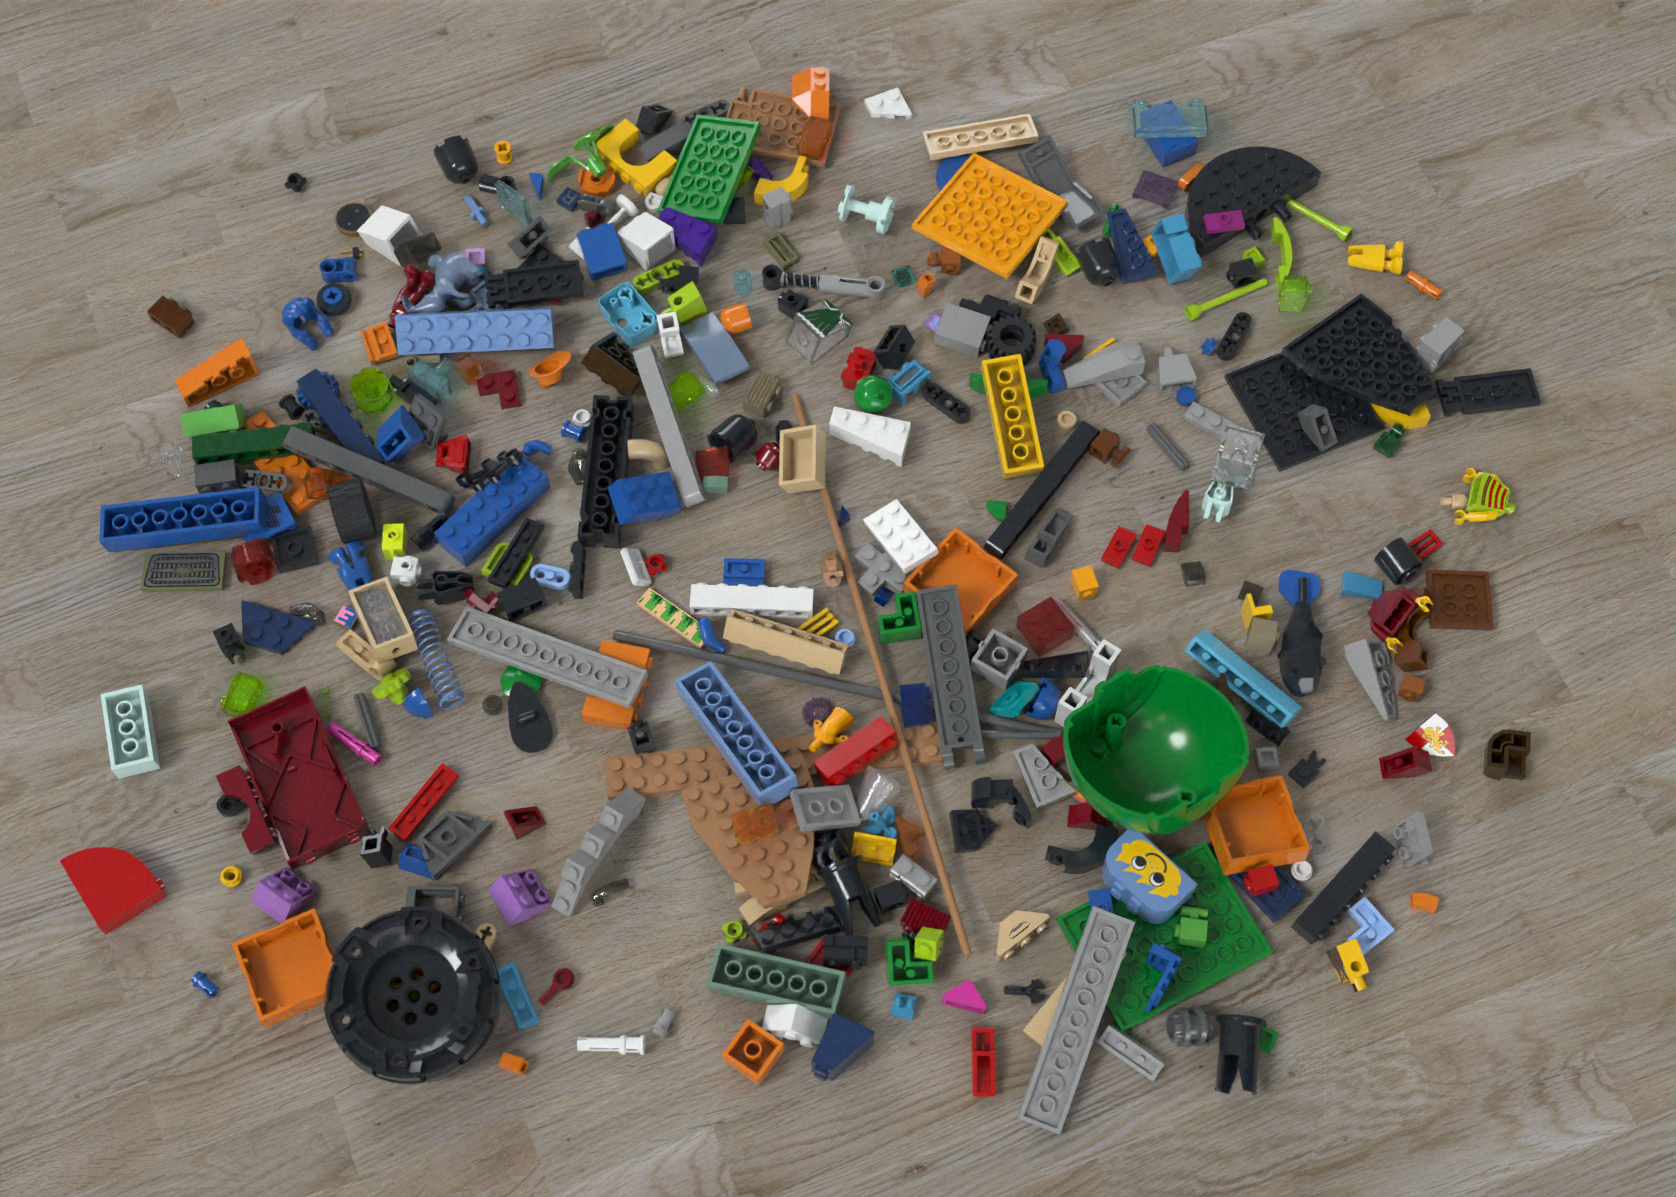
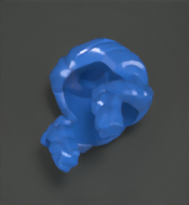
[282,297,334,351]

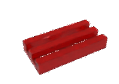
[1408,529,1443,560]

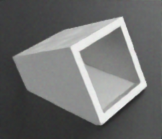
[357,205,427,267]
[616,212,676,271]

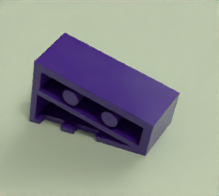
[658,206,717,267]

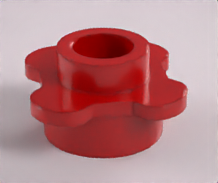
[645,554,668,575]

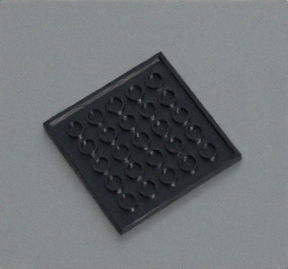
[1224,353,1385,472]

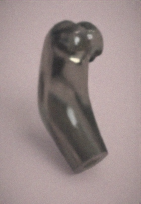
[568,448,587,486]
[289,602,326,626]
[590,878,629,907]

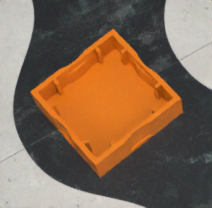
[903,527,1018,636]
[1202,775,1311,875]
[232,908,334,1028]

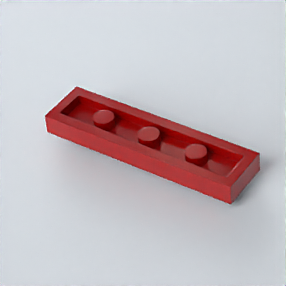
[388,763,459,842]

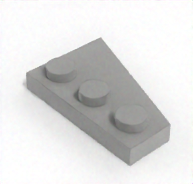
[1013,743,1076,810]

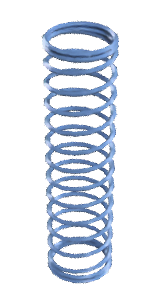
[407,609,465,709]

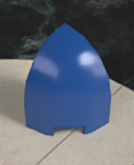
[404,688,434,719]

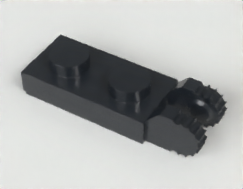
[568,541,586,599]

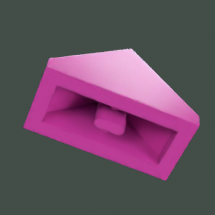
[942,979,986,1015]

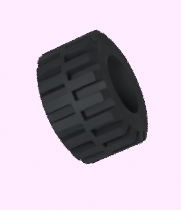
[987,315,1036,366]

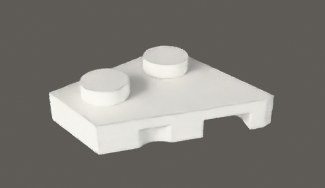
[864,88,912,119]

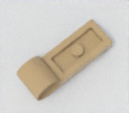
[335,629,397,681]

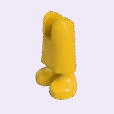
[1347,241,1403,275]

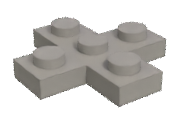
[854,543,910,597]

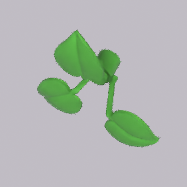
[547,124,614,182]

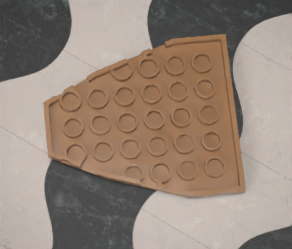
[681,753,814,909]

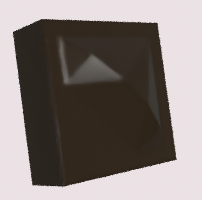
[1043,313,1069,334]

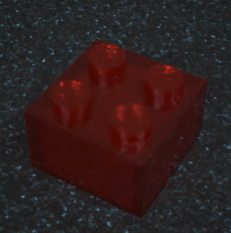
[1016,596,1075,658]

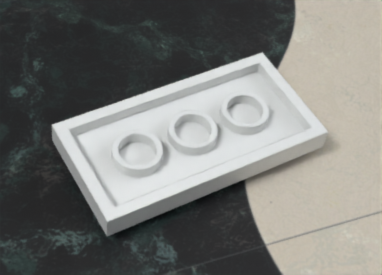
[863,499,939,574]

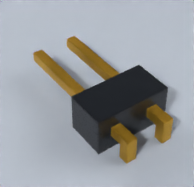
[340,247,363,260]

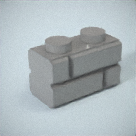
[763,187,793,230]
[890,854,938,902]

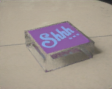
[922,311,942,337]

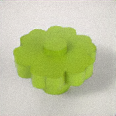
[371,668,412,705]

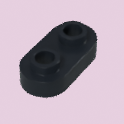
[216,781,254,817]

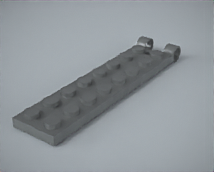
[916,584,986,770]

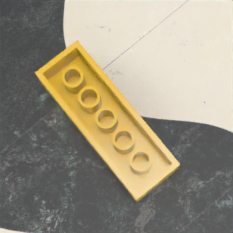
[981,354,1044,480]

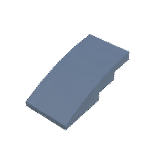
[679,312,750,385]

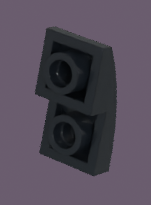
[1008,785,1032,829]

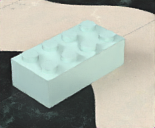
[101,685,161,779]

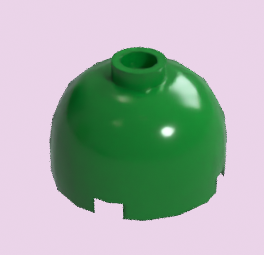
[853,375,893,414]

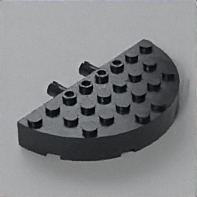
[1184,146,1321,258]

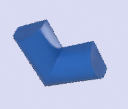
[1038,340,1067,394]

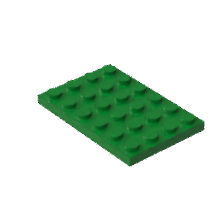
[657,114,762,224]

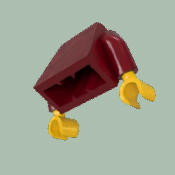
[1367,588,1433,653]

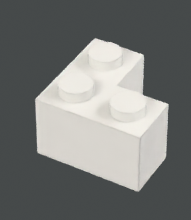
[762,1004,828,1047]

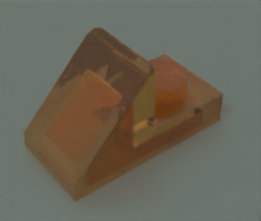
[895,817,925,862]

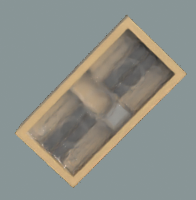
[348,576,418,664]

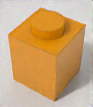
[1070,565,1099,600]

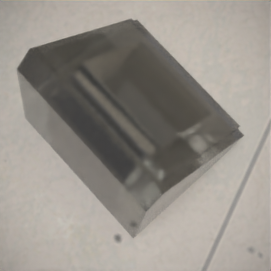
[1238,580,1264,606]

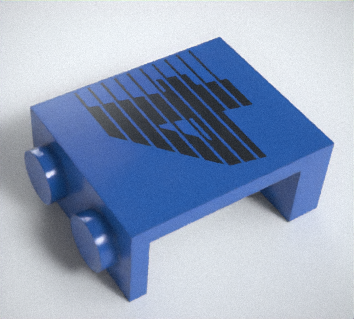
[243,492,298,552]

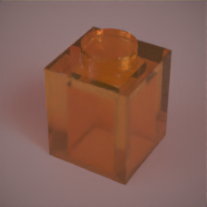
[453,353,485,385]

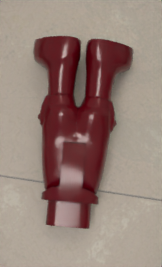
[388,264,436,329]

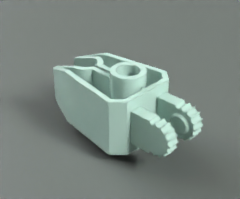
[1201,475,1234,522]

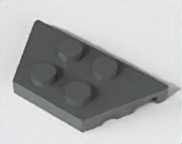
[417,810,492,880]

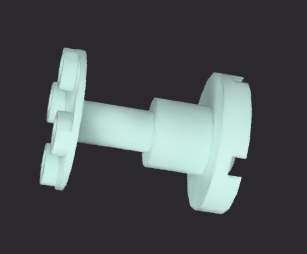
[838,185,896,235]

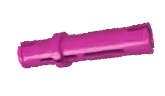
[326,722,383,766]

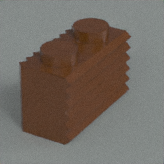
[146,295,195,338]

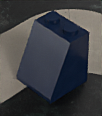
[811,1013,874,1081]

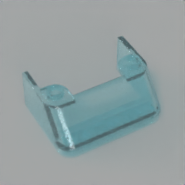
[1127,98,1209,138]

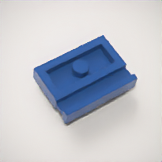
[723,558,765,587]

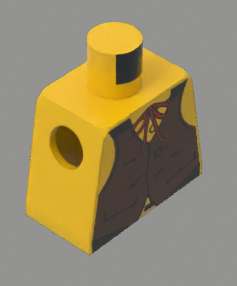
[1325,939,1369,992]

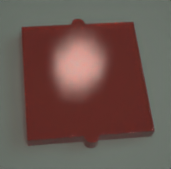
[695,447,731,481]

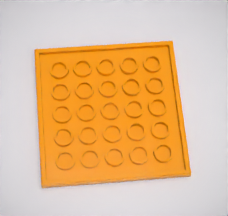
[912,153,1069,279]

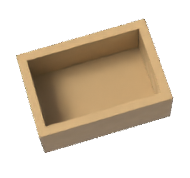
[779,424,826,494]

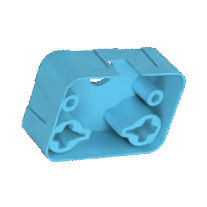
[599,282,659,347]

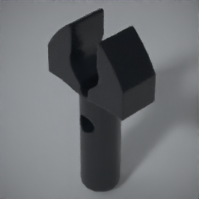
[1004,980,1046,1004]

